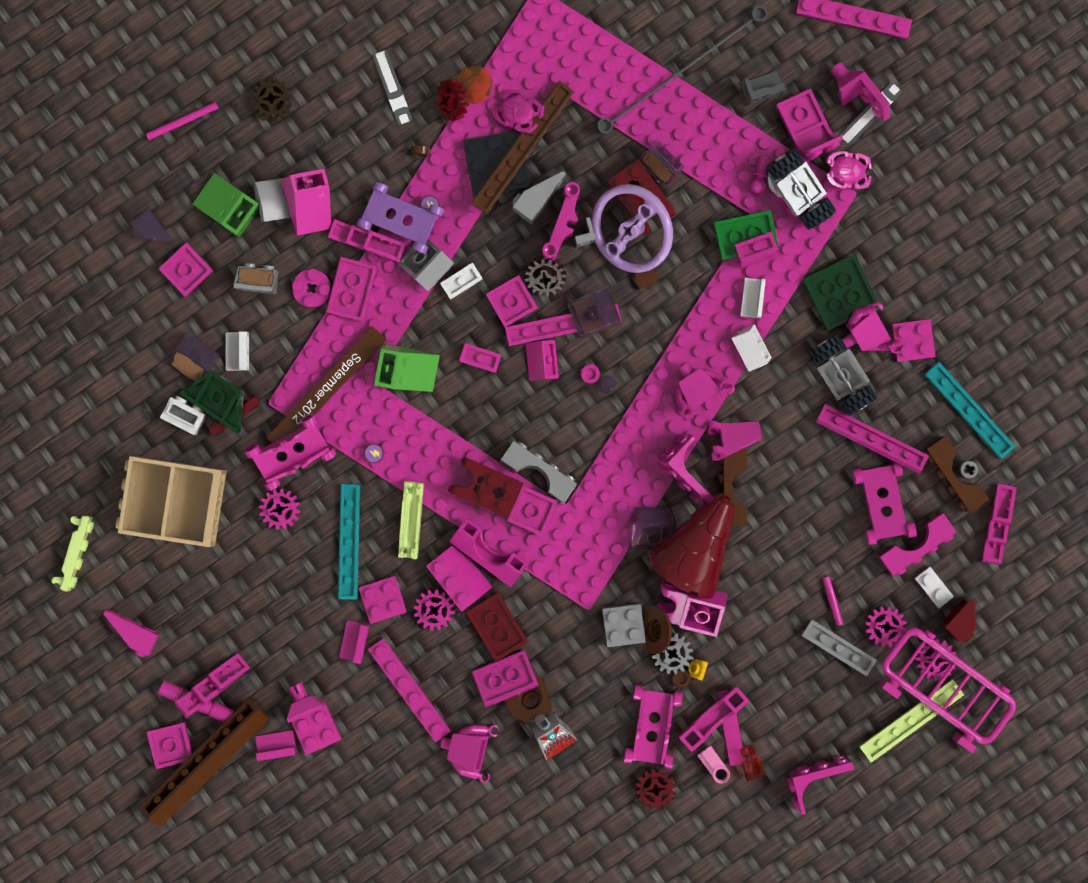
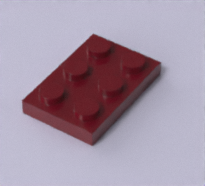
[466,592,528,662]

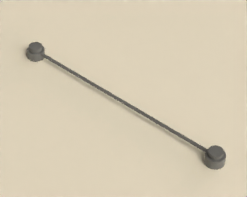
[597,6,768,134]

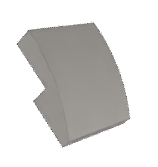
[254,178,291,222]

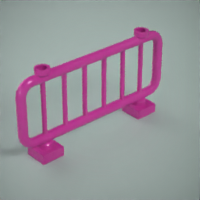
[878,628,1016,753]

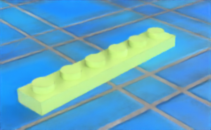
[859,679,964,762]

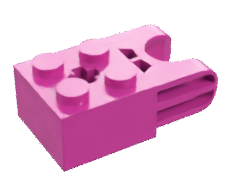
[656,580,727,637]

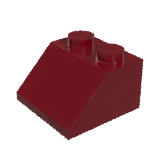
[939,597,976,643]

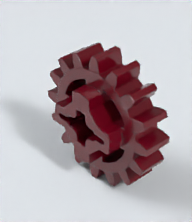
[435,79,469,121]
[635,768,677,810]

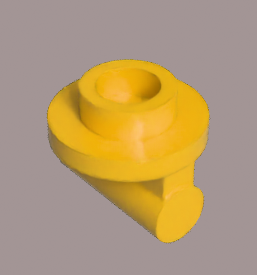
[688,659,708,681]

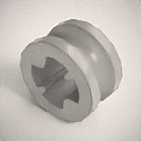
[959,461,978,478]

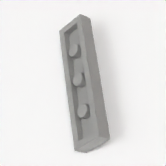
[801,619,877,676]

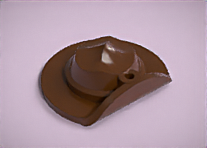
[642,606,672,654]
[506,676,552,722]

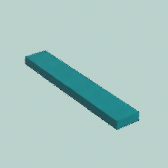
[924,361,1016,459]
[338,484,360,600]

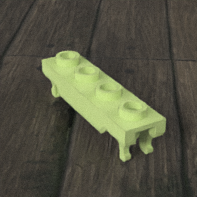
[398,481,424,559]
[52,516,94,592]

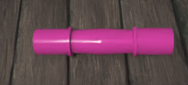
[158,680,235,723]

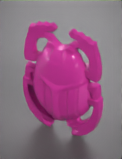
[493,89,545,134]
[825,151,872,189]

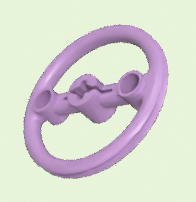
[591,184,673,273]

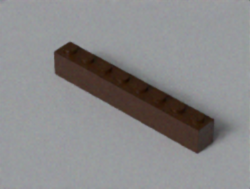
[140,698,270,827]

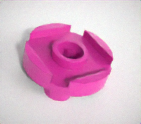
[292,269,331,307]

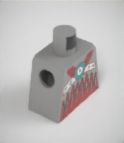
[532,714,577,760]

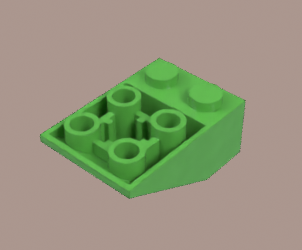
[193,173,260,237]
[374,343,440,392]

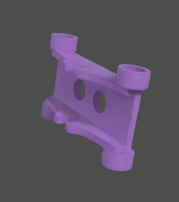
[356,181,445,254]

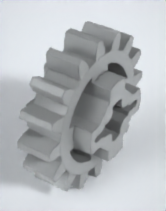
[652,633,693,675]

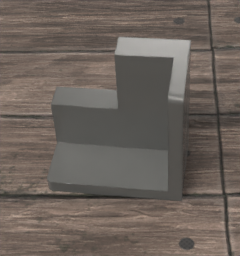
[741,71,786,106]

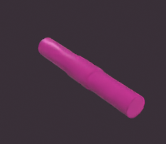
[822,576,843,626]

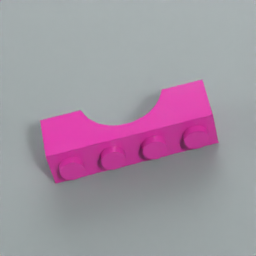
[878,513,956,576]
[449,518,528,587]
[678,685,749,752]

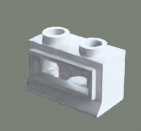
[160,396,207,435]

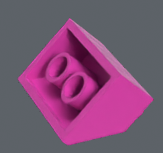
[426,545,492,612]

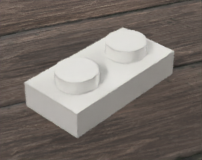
[440,263,483,300]
[914,566,954,608]

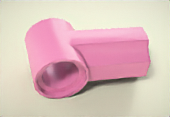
[697,745,730,783]

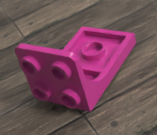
[775,89,843,161]
[658,433,713,505]
[786,755,854,815]

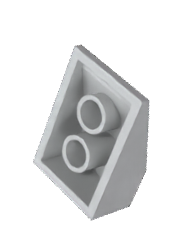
[512,171,566,224]

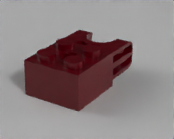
[606,159,675,236]
[448,457,524,518]

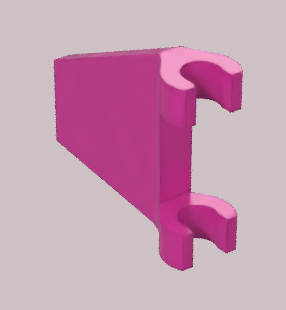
[707,421,762,461]

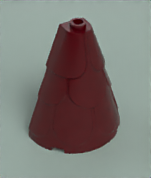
[648,494,735,599]

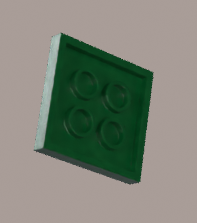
[802,254,879,331]

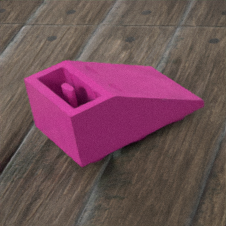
[281,169,331,236]

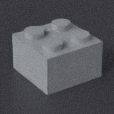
[602,603,646,647]

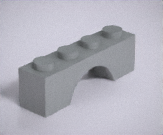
[499,441,577,506]

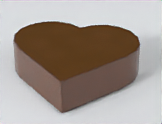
[635,270,659,289]

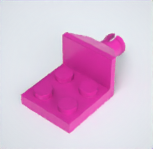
[830,62,890,122]
[287,682,342,755]

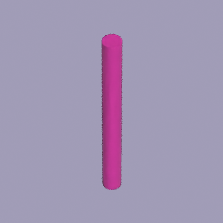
[146,102,219,140]

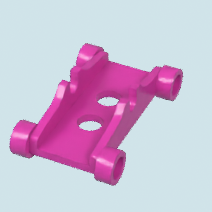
[542,182,580,261]
[244,413,336,491]
[852,462,917,545]
[624,685,683,769]

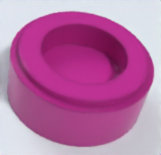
[581,364,600,384]

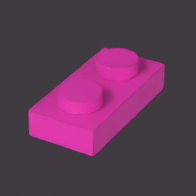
[459,343,501,373]

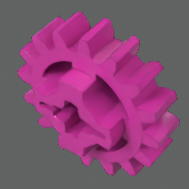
[259,488,301,530]
[414,589,455,631]
[864,606,907,647]
[915,638,956,681]

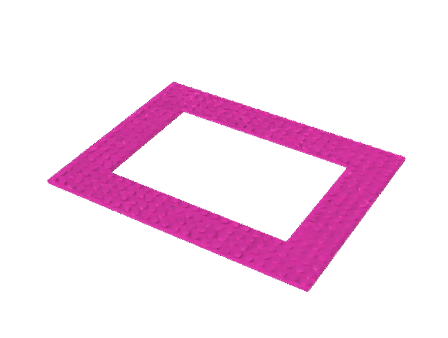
[269,0,856,609]

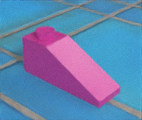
[104,609,160,657]

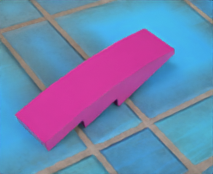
[328,219,406,262]
[981,483,1017,565]
[175,653,250,719]

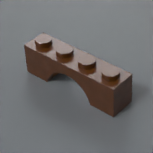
[924,436,989,513]
[719,449,747,526]

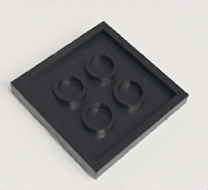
[463,131,530,198]

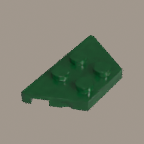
[179,370,244,433]

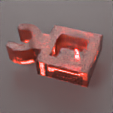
[740,745,764,781]

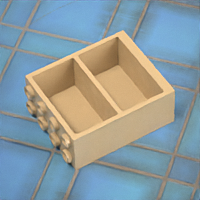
[116,456,227,547]

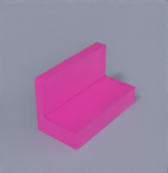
[735,232,778,268]
[526,340,559,381]
[339,621,370,664]
[255,730,297,761]

